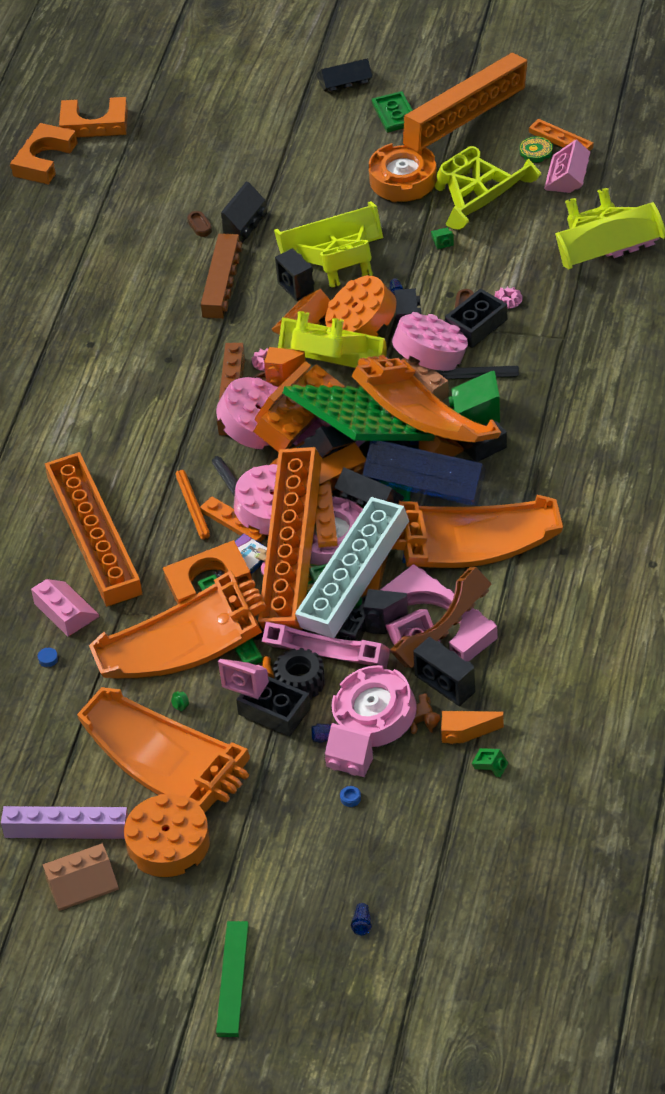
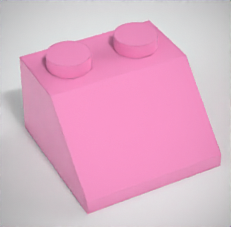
[385,609,440,645]
[325,723,373,777]

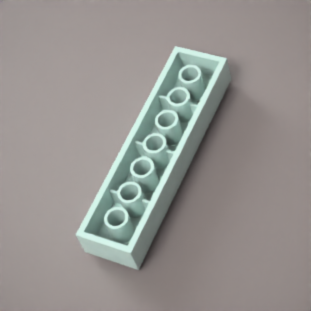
[295,497,409,638]

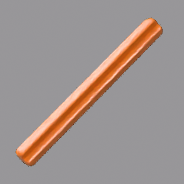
[176,470,210,540]

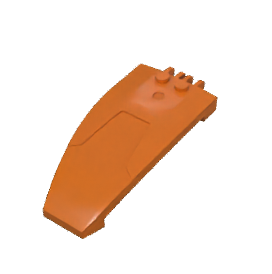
[352,355,501,442]
[392,495,563,568]
[89,570,266,678]
[77,687,250,813]

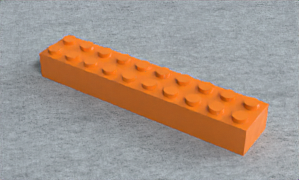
[403,52,528,152]
[258,447,322,631]
[45,452,143,607]

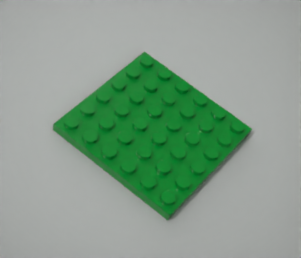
[282,385,436,441]

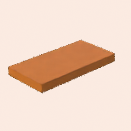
[255,362,311,423]

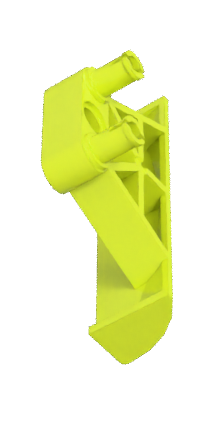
[435,146,542,229]
[555,188,665,269]
[274,202,383,287]
[278,311,387,368]

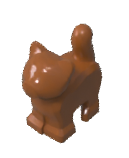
[410,693,441,734]

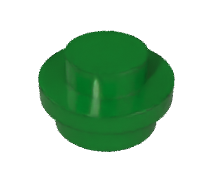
[171,691,189,711]

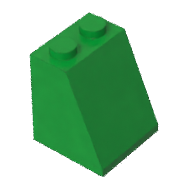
[448,371,500,425]

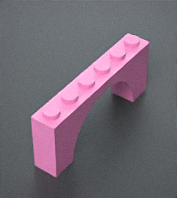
[380,564,497,661]
[262,622,390,669]

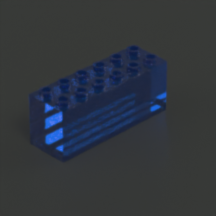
[363,441,486,506]

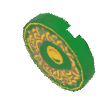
[520,136,553,163]

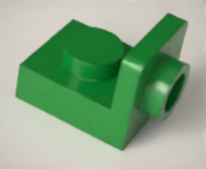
[431,227,454,250]
[471,748,508,777]

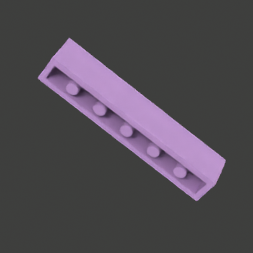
[1,806,128,839]

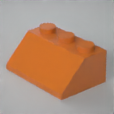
[272,289,330,335]
[264,347,307,387]

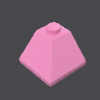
[218,659,269,699]

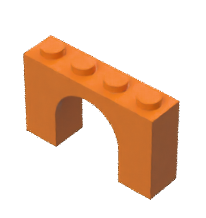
[59,97,128,137]
[10,123,77,185]
[163,540,252,604]

